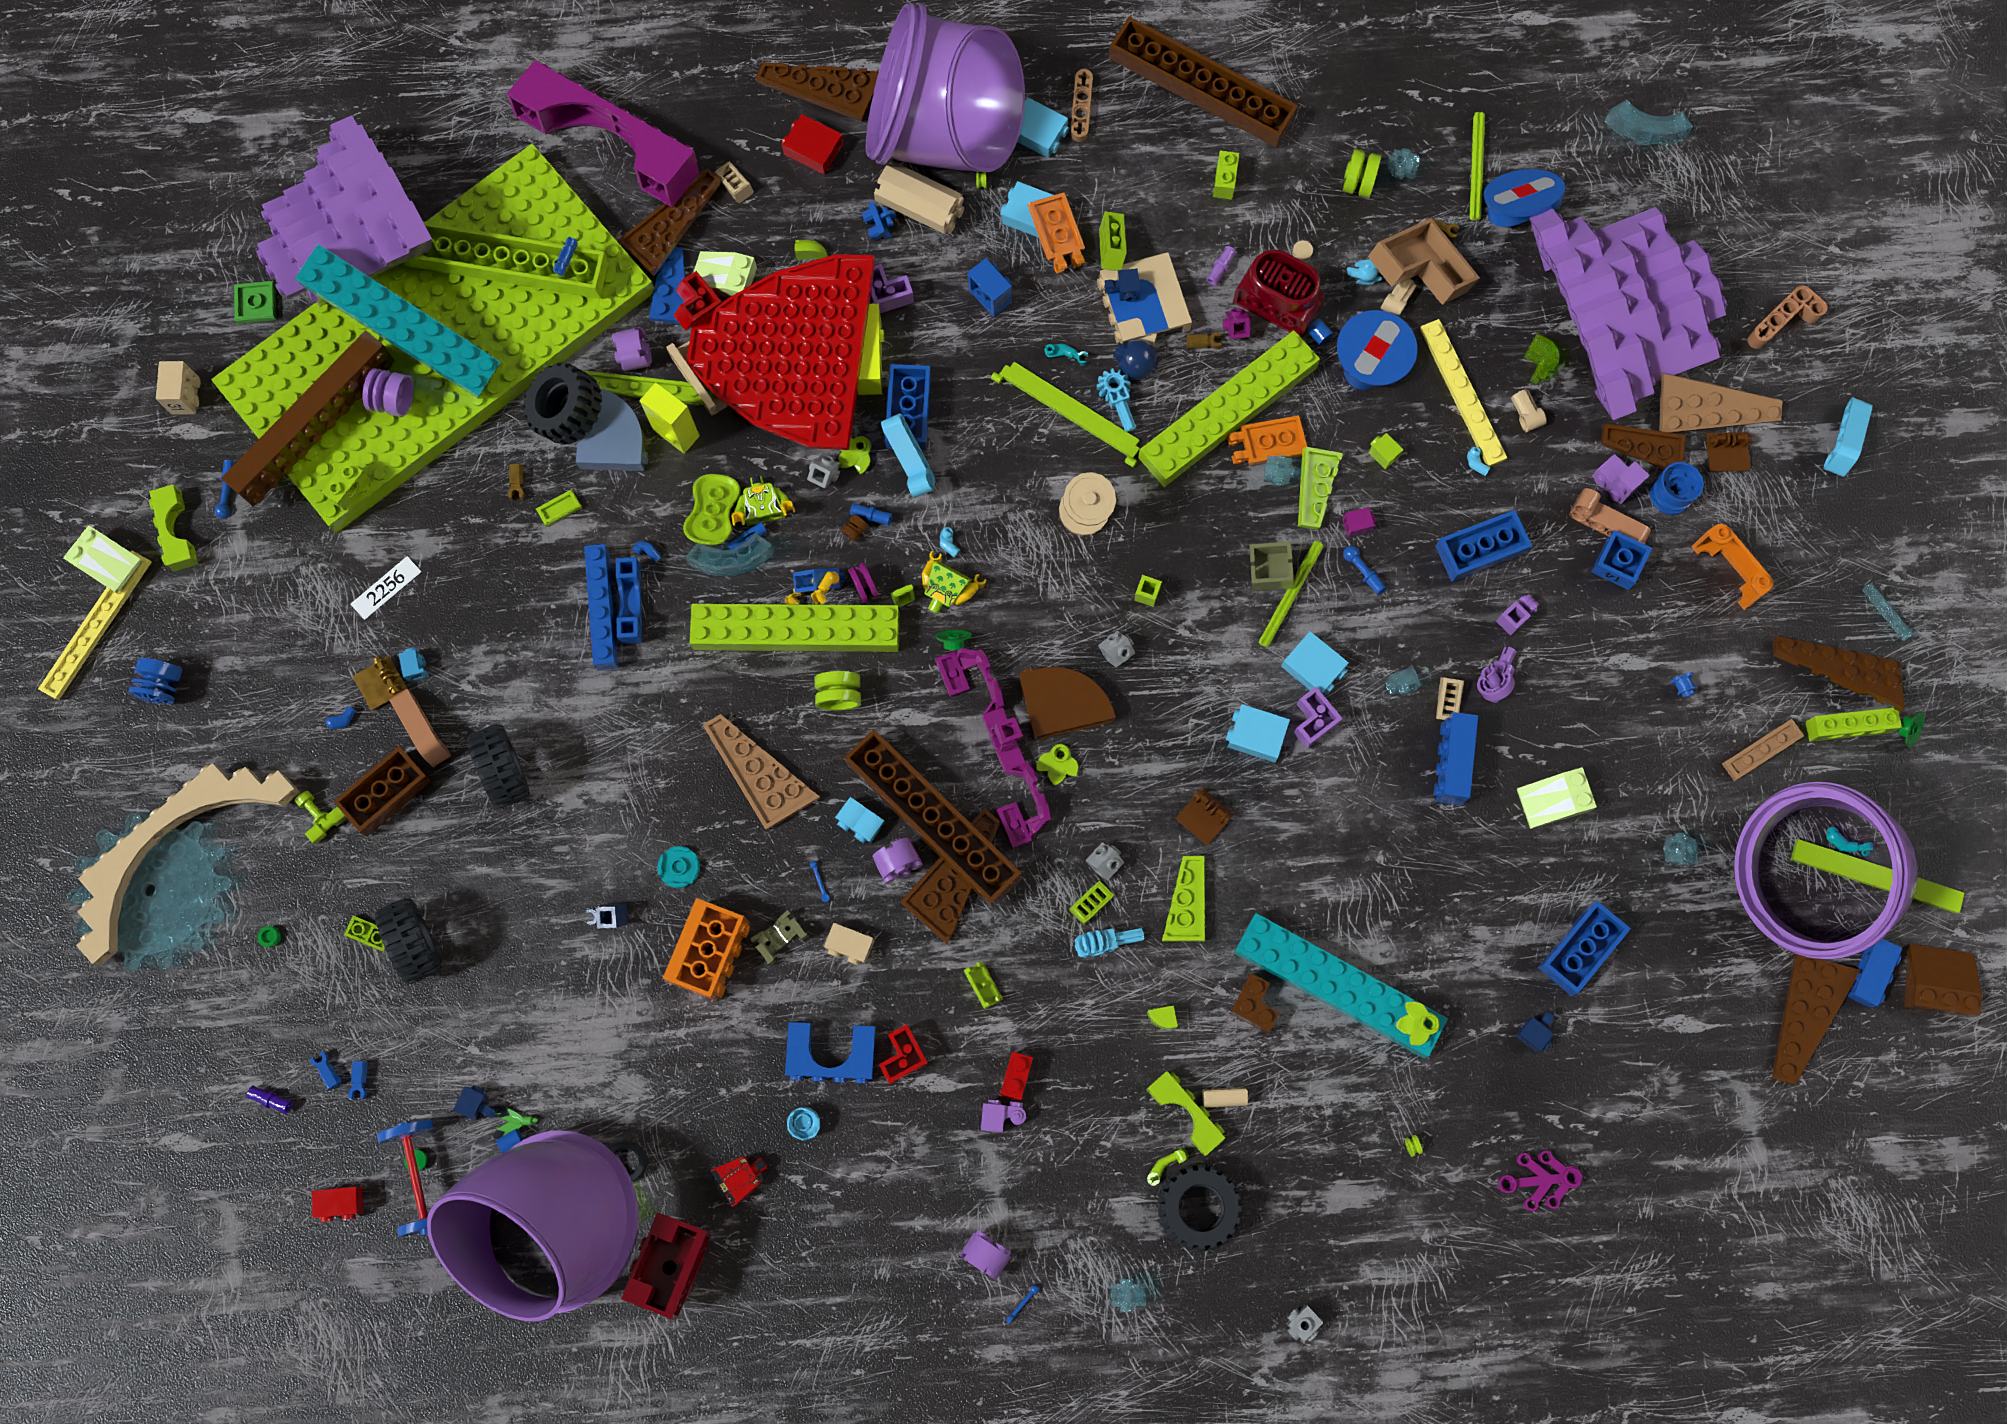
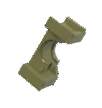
[751,910,809,966]

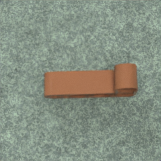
[1748,286,1828,349]
[1569,488,1651,544]
[389,688,451,768]

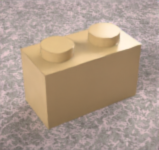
[824,923,875,966]

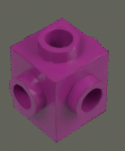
[1222,308,1252,339]

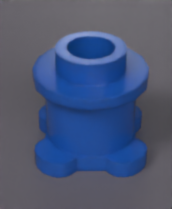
[1670,672,1698,698]

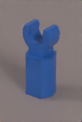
[310,1051,342,1090]
[348,1061,368,1099]

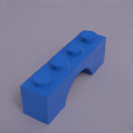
[616,557,642,644]

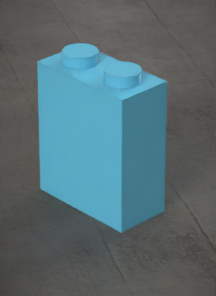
[1008,97,1069,158]
[1000,181,1053,237]
[1281,631,1349,695]
[1226,704,1290,763]

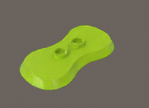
[683,474,740,546]

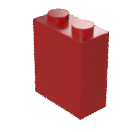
[782,114,844,175]

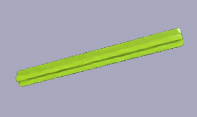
[1470,112,1485,221]
[1259,541,1324,647]

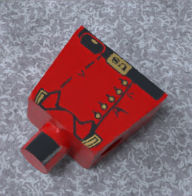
[711,1156,768,1207]

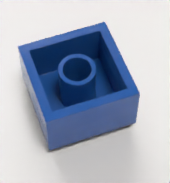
[967,258,1012,317]
[1591,530,1652,590]

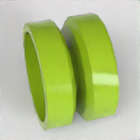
[1342,149,1381,199]
[814,671,861,710]

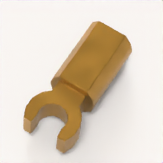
[1425,217,1459,241]
[1187,332,1222,349]
[508,464,525,500]

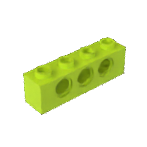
[1806,708,1902,742]

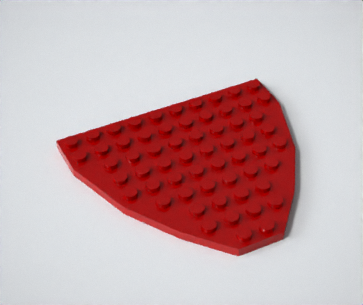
[686,254,876,450]

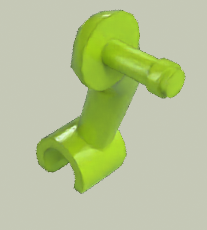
[1147,1148,1189,1185]

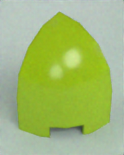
[795,239,828,260]

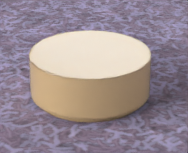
[1292,241,1313,262]

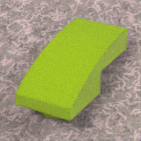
[344,916,385,952]

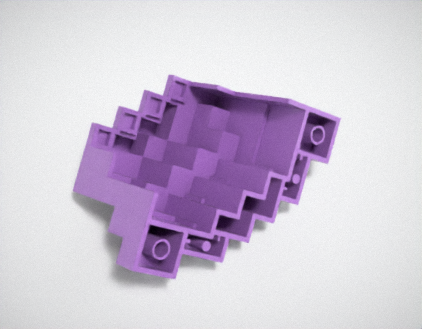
[256,115,432,307]
[1530,207,1727,420]

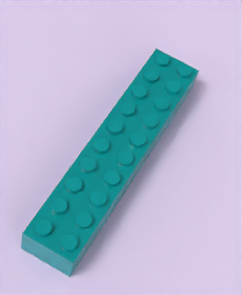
[295,244,500,399]
[1233,913,1448,1058]

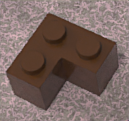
[1229,973,1279,1034]

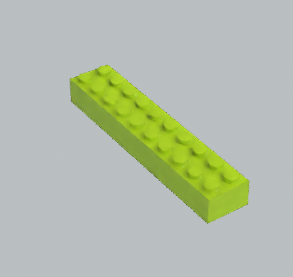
[404,222,609,299]
[1138,330,1320,487]
[690,604,899,652]

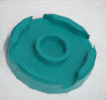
[657,846,700,889]

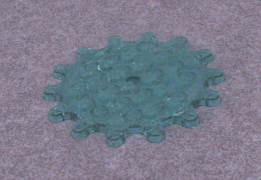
[67,813,232,972]

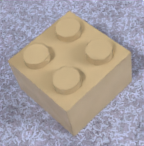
[156,361,201,414]

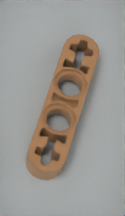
[1071,69,1093,142]

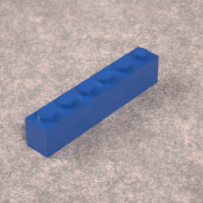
[584,544,619,671]

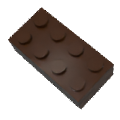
[333,746,432,836]

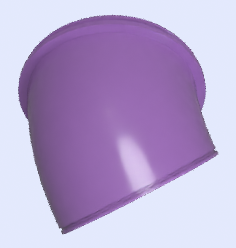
[866,3,1025,172]
[1734,782,1918,959]
[427,1131,639,1321]

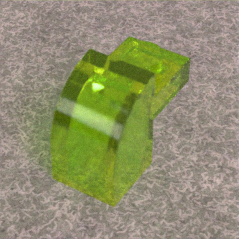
[1524,334,1559,385]

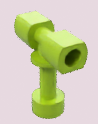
[295,791,347,845]

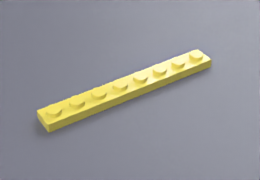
[1420,319,1507,467]
[38,550,152,700]

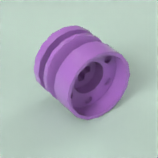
[363,368,414,417]

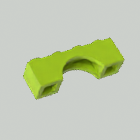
[149,484,198,571]
[1146,1071,1225,1156]

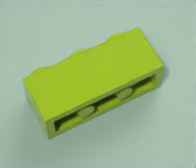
[1099,211,1127,271]

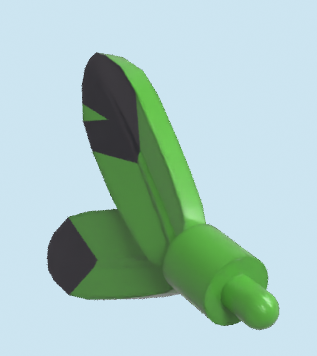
[493,1106,538,1139]

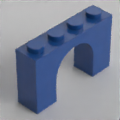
[785,1022,876,1084]

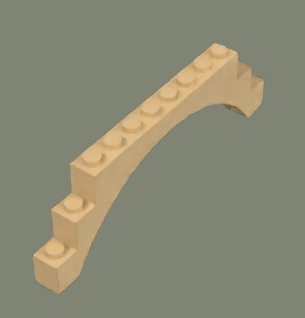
[76,763,300,966]

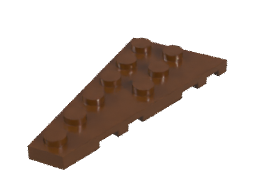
[755,62,879,122]
[618,168,721,276]
[1773,636,1905,712]
[900,808,1000,945]
[1771,954,1861,1085]

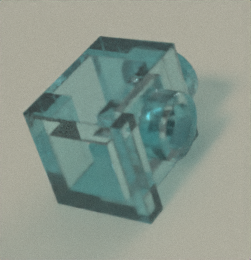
[1386,667,1421,695]

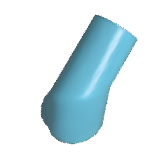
[1467,447,1490,476]
[940,527,960,558]

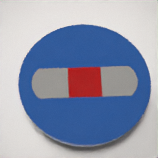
[1484,169,1565,227]
[1337,310,1417,390]

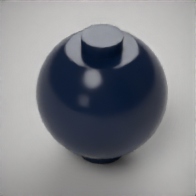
[1113,339,1159,380]

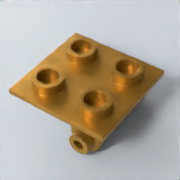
[352,656,407,711]

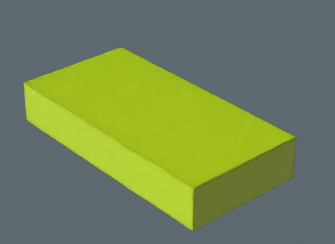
[536,489,582,527]

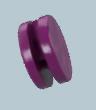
[848,562,879,603]

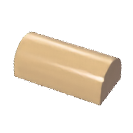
[1202,1087,1248,1108]

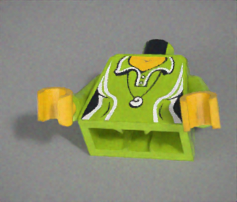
[732,475,795,527]

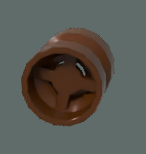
[840,514,869,543]

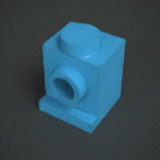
[399,648,429,682]

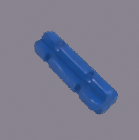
[553,237,578,276]

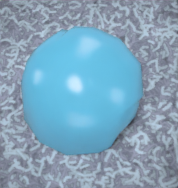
[787,1107,820,1141]

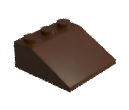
[1904,944,1982,1018]

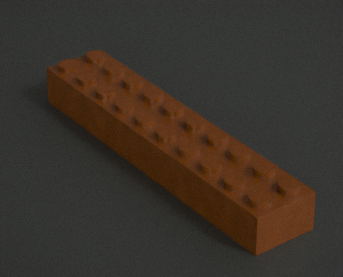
[1109,16,1298,147]
[221,330,395,507]
[844,729,1023,909]

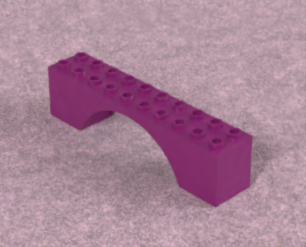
[506,60,699,207]

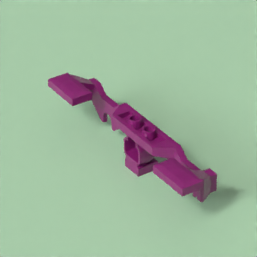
[935,648,1051,849]

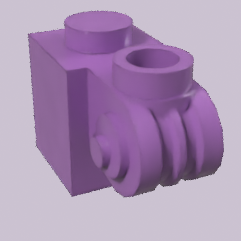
[1496,594,1539,636]
[981,1100,1026,1133]

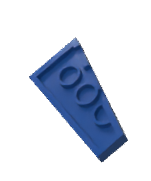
[649,247,685,324]

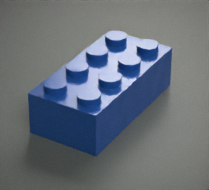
[885,364,931,450]
[1435,510,1532,582]
[1434,712,1478,806]
[1537,900,1631,996]

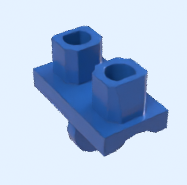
[862,201,896,240]

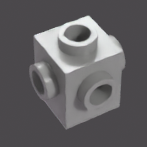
[807,454,840,488]
[1098,631,1135,667]
[1085,842,1124,881]
[1286,1305,1323,1342]

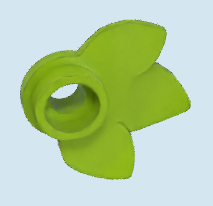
[838,436,871,474]
[1036,744,1078,785]
[1395,1002,1440,1046]

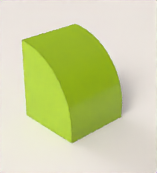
[1147,1006,1178,1030]

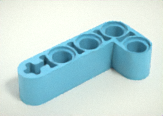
[1823,397,1873,477]
[881,413,935,498]

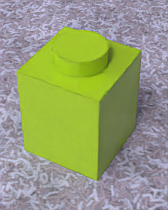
[1369,433,1403,470]
[1134,575,1162,607]

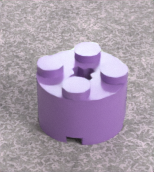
[612,327,652,372]
[872,837,923,884]
[959,1230,1011,1280]

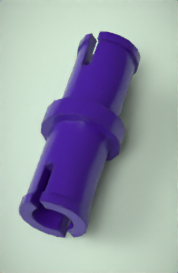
[246,1085,293,1114]

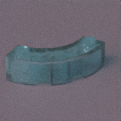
[1604,100,1693,146]
[685,533,774,576]

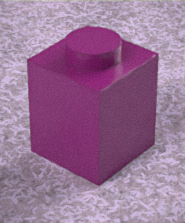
[1342,507,1376,538]

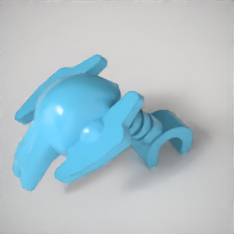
[1347,259,1382,285]

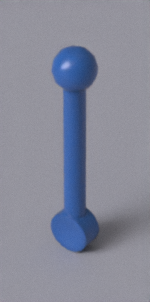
[810,861,830,903]
[1006,1285,1039,1323]

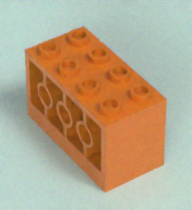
[663,898,750,1001]

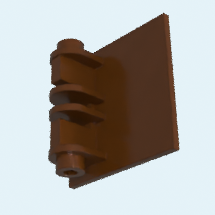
[1706,432,1752,472]
[1175,788,1234,845]

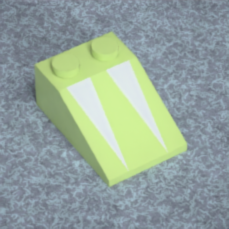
[694,252,757,298]
[64,525,143,593]
[1517,767,1596,829]

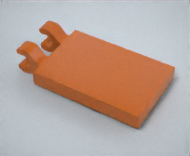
[1027,193,1085,274]
[1227,415,1307,466]

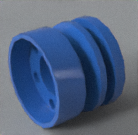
[1649,462,1704,515]
[128,658,183,704]

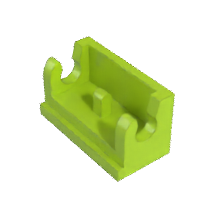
[964,962,1003,1010]

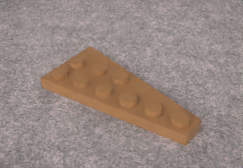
[1659,372,1782,432]
[703,714,820,831]

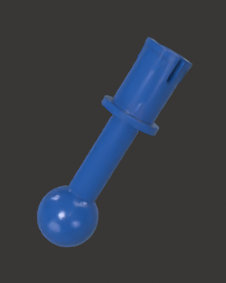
[214,460,236,519]
[1343,546,1387,595]

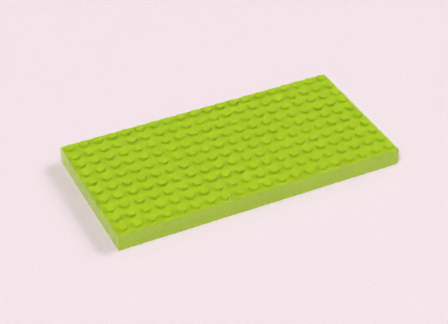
[211,144,655,533]

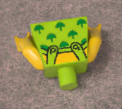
[922,551,986,614]

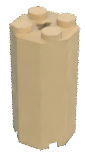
[874,161,964,234]

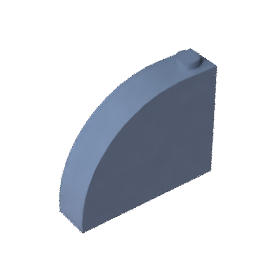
[576,388,648,471]

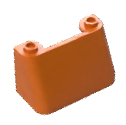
[1691,524,1774,610]

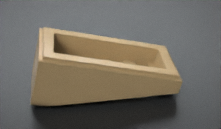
[714,161,754,203]
[1436,677,1464,720]

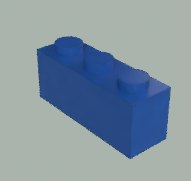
[1847,939,1902,1007]

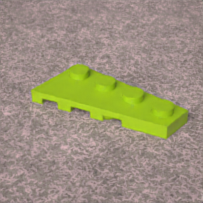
[1298,447,1343,530]
[1162,856,1205,942]

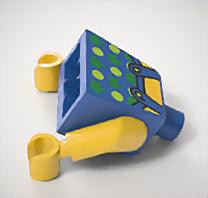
[785,568,846,605]

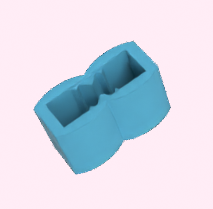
[835,797,885,843]

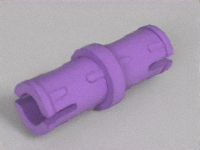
[1206,246,1237,286]

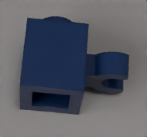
[1104,268,1140,302]
[586,903,628,928]
[1515,1012,1555,1052]
[453,1084,498,1120]

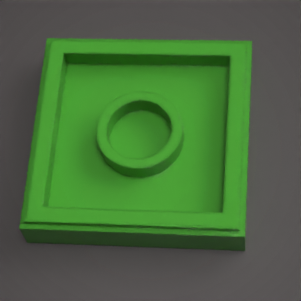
[234,281,277,324]

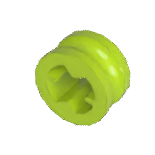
[976,172,986,189]
[1404,1135,1423,1157]

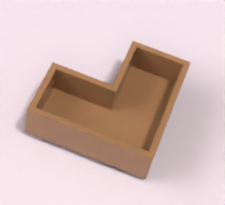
[1368,218,1480,305]

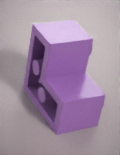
[870,264,914,313]
[1592,454,1650,504]
[1294,687,1343,749]

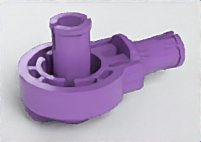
[1477,647,1516,703]

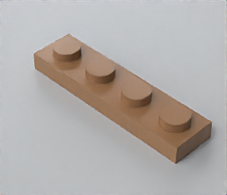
[1722,719,1804,781]

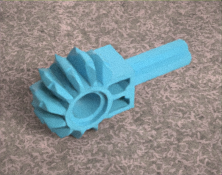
[1097,368,1136,432]
[1075,928,1144,958]

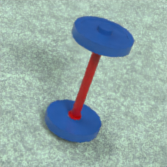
[377,1120,434,1237]

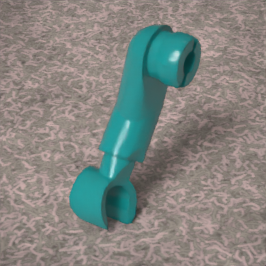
[1044,344,1089,366]
[1826,827,1874,856]

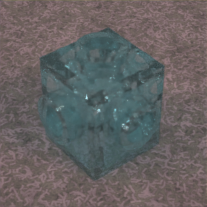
[1387,148,1420,179]
[1263,455,1295,486]
[1664,833,1698,866]
[1111,1279,1146,1312]

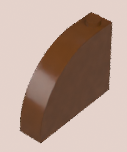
[1019,667,1116,741]

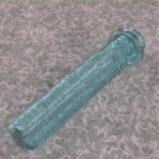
[1862,583,1913,641]

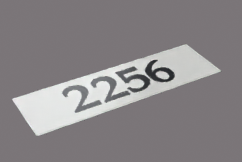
[351,556,421,620]

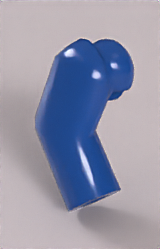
[633,540,662,563]
[326,706,356,730]

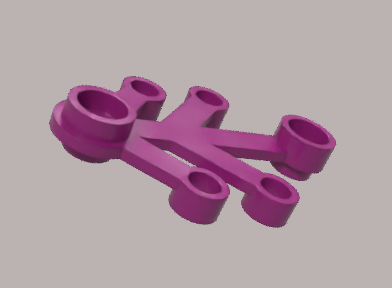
[1497,1151,1583,1211]

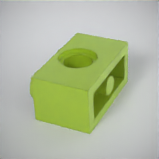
[1213,151,1239,200]
[322,460,370,511]

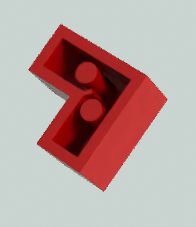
[673,270,721,331]
[879,1024,928,1085]

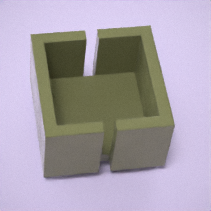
[1250,541,1294,591]

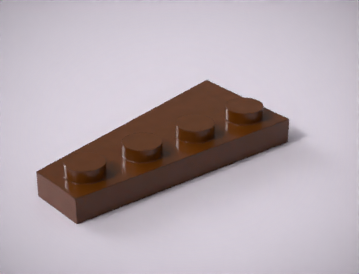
[1601,424,1686,470]

